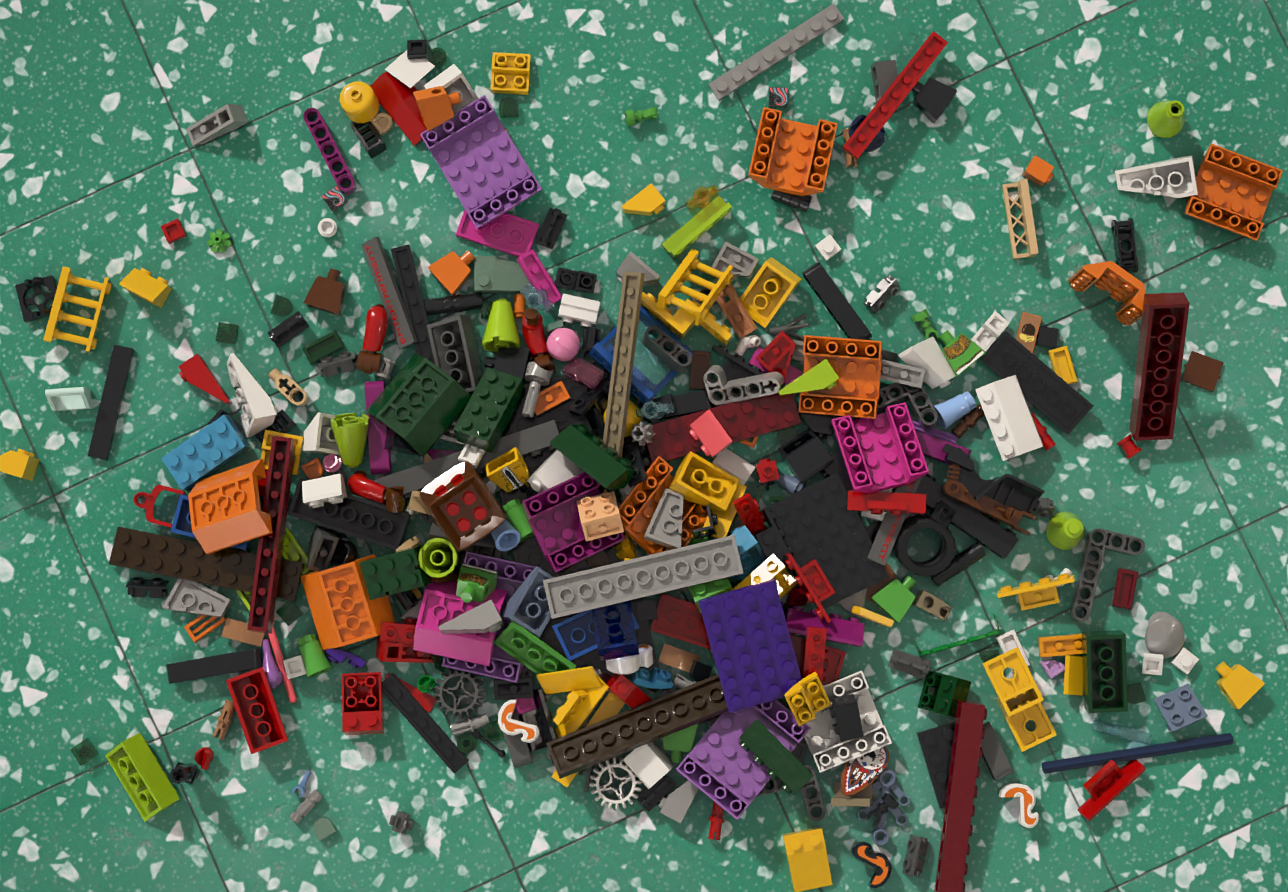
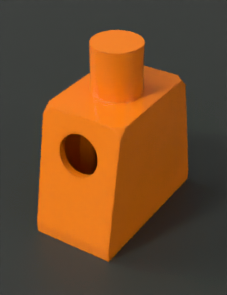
[413,86,461,131]
[427,250,475,296]

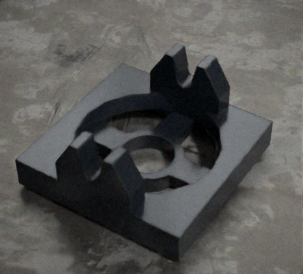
[15,275,62,322]

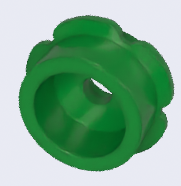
[417,675,435,693]

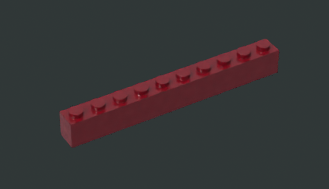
[247,436,296,634]
[934,700,987,892]

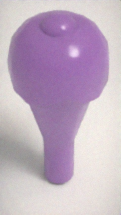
[262,639,283,689]

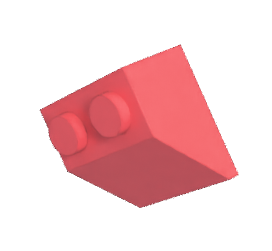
[689,409,732,458]

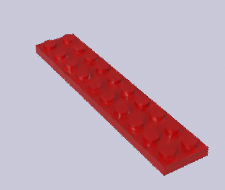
[650,594,846,686]

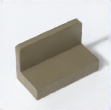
[831,782,873,807]

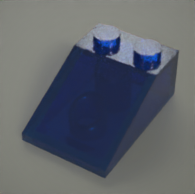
[592,600,639,661]

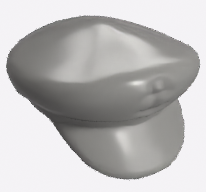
[1145,612,1184,658]

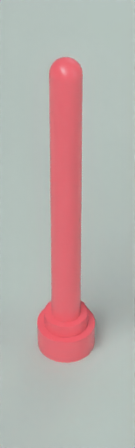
[268,616,297,703]

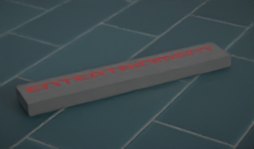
[361,237,418,349]
[866,459,929,566]

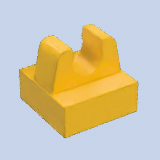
[615,534,637,560]

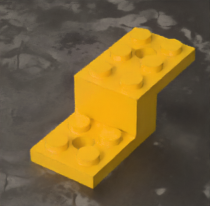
[641,292,732,346]
[982,647,1057,752]

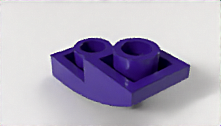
[326,649,368,669]

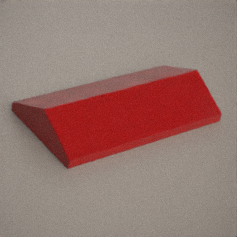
[370,72,427,147]

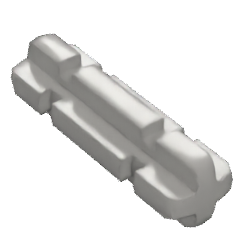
[290,790,323,824]

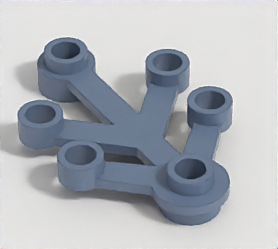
[857,768,910,845]

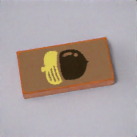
[1016,312,1042,353]

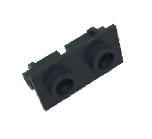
[535,208,567,250]
[268,311,309,348]
[126,577,169,599]
[635,774,676,812]

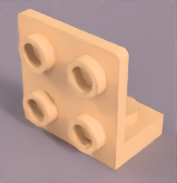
[577,491,624,541]

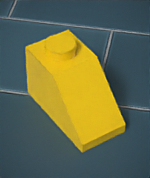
[622,183,666,216]

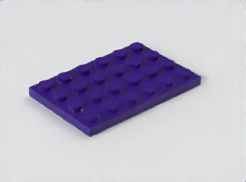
[698,579,802,713]

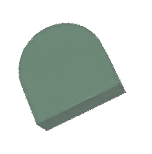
[545,320,566,335]
[313,817,337,841]

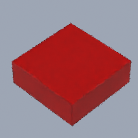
[161,219,187,244]

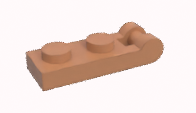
[716,284,758,339]

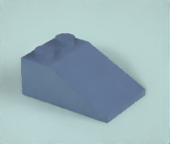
[500,566,555,637]

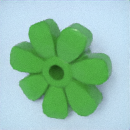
[207,229,232,253]

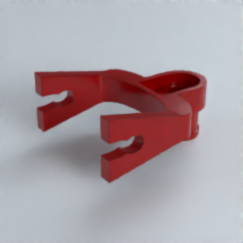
[133,485,185,528]

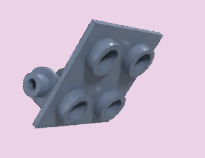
[1154,684,1208,732]

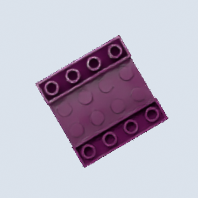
[522,472,625,573]

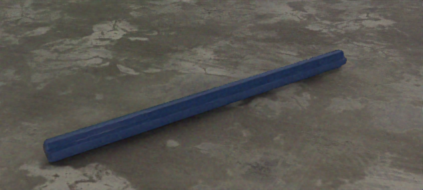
[1042,733,1233,774]

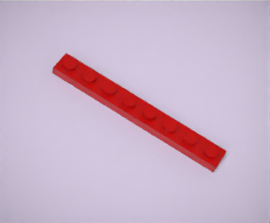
[842,31,948,160]

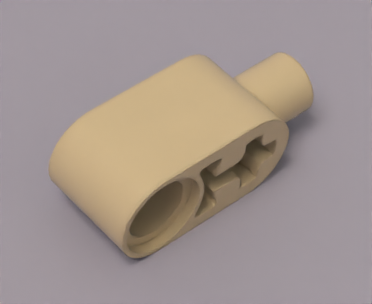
[268,368,309,407]

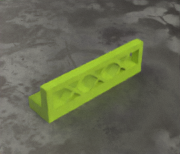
[662,196,732,259]

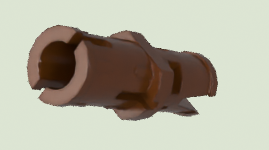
[951,404,985,439]

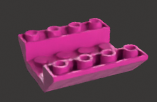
[831,402,929,494]
[413,580,508,667]

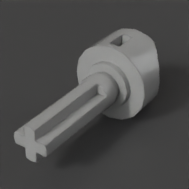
[522,362,553,418]

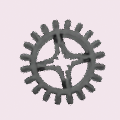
[433,668,486,719]

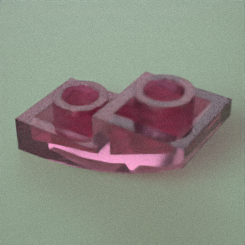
[562,357,605,389]

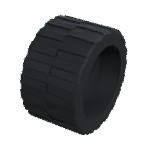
[893,514,956,577]

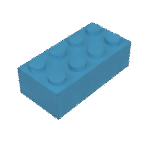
[161,415,251,491]

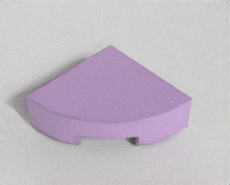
[1040,660,1065,679]

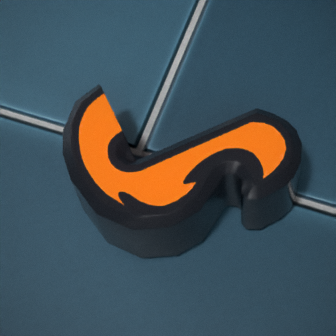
[852,841,892,888]

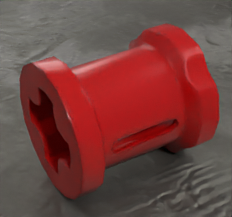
[1117,434,1142,459]

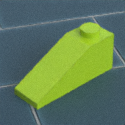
[777,359,839,395]

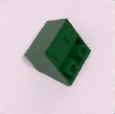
[918,671,971,718]

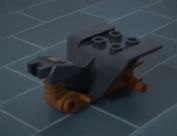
[942,443,1045,536]

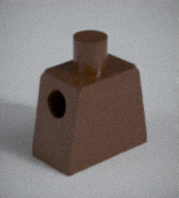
[304,268,345,317]

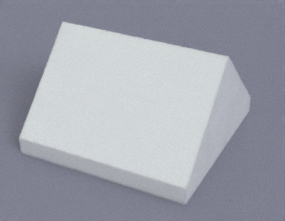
[712,448,756,485]
[623,741,675,789]

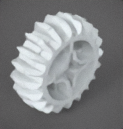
[589,757,642,810]

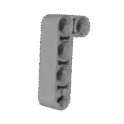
[703,365,784,405]

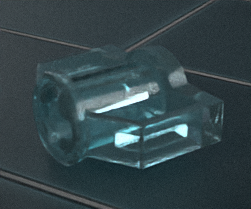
[520,283,555,314]
[636,401,675,419]

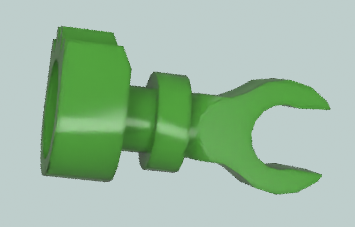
[625,107,658,127]
[911,309,939,340]

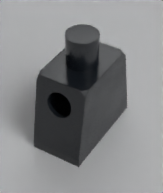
[911,78,957,124]
[484,347,531,385]

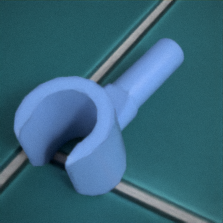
[292,770,312,798]

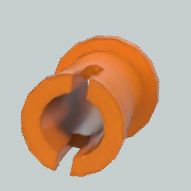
[513,294,526,319]

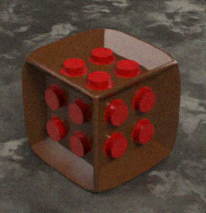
[419,461,506,551]

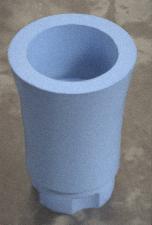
[933,391,976,429]
[491,519,521,551]

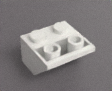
[302,474,347,508]

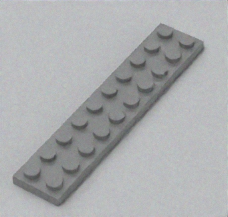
[543,535,744,619]

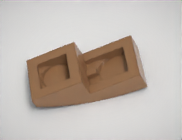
[221,617,265,647]
[658,643,701,673]

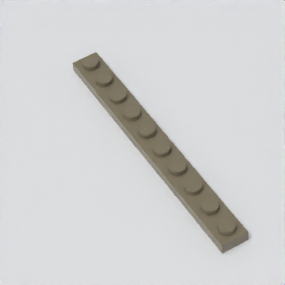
[603,271,645,458]

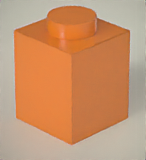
[1022,155,1054,187]

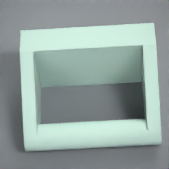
[45,387,92,412]

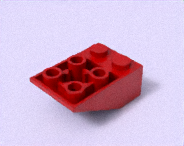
[342,672,384,735]

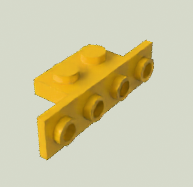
[997,573,1075,611]
[553,675,609,738]

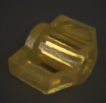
[685,185,719,212]

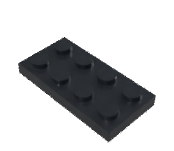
[916,722,977,808]

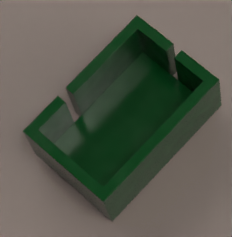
[360,545,431,600]

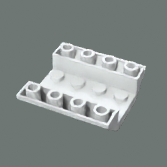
[804,670,892,773]

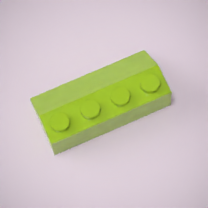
[105,733,180,822]

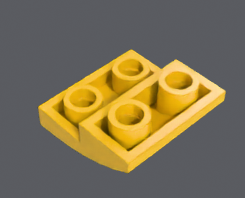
[490,52,531,95]
[784,672,831,727]

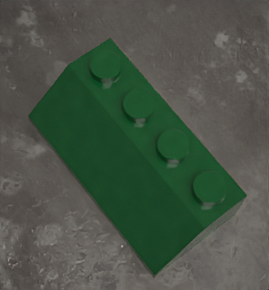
[549,424,636,489]
[739,719,814,795]

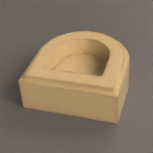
[370,113,393,136]

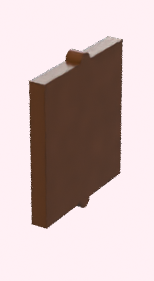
[1181,351,1224,392]

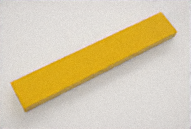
[551,692,625,787]

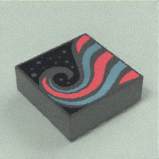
[768,87,788,108]
[321,186,348,212]

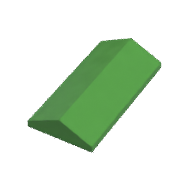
[493,621,576,674]

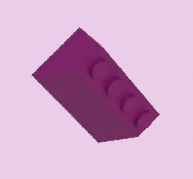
[785,606,864,647]

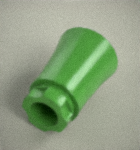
[502,498,534,543]
[297,633,333,678]

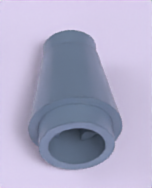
[776,472,806,495]

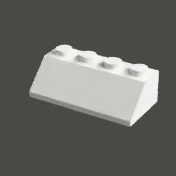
[975,375,1043,461]

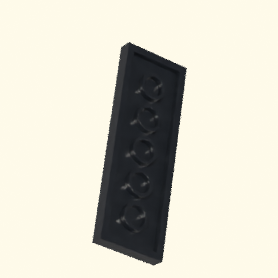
[980,331,1094,434]

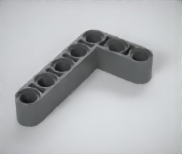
[834,382,938,431]
[1070,528,1145,621]
[755,765,826,821]

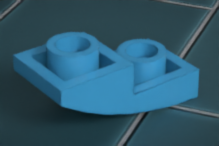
[631,667,673,689]

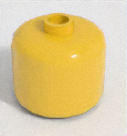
[339,81,379,123]

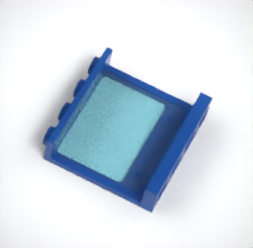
[589,306,694,406]

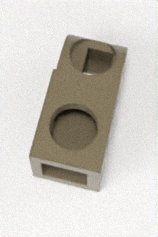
[912,590,952,621]

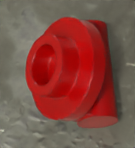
[194,747,214,770]

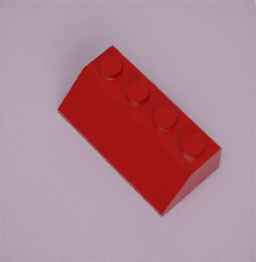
[226,667,289,754]

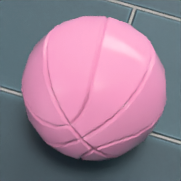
[547,328,580,361]

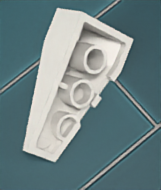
[1115,155,1198,198]
[227,353,277,438]

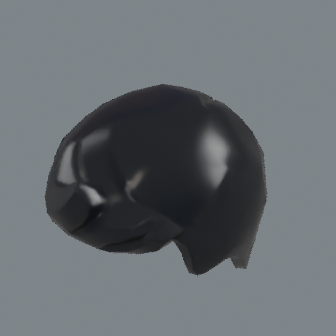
[331,534,358,567]

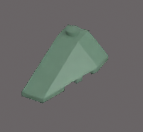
[474,256,552,294]

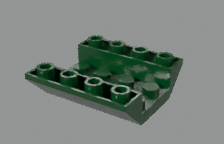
[366,354,471,457]

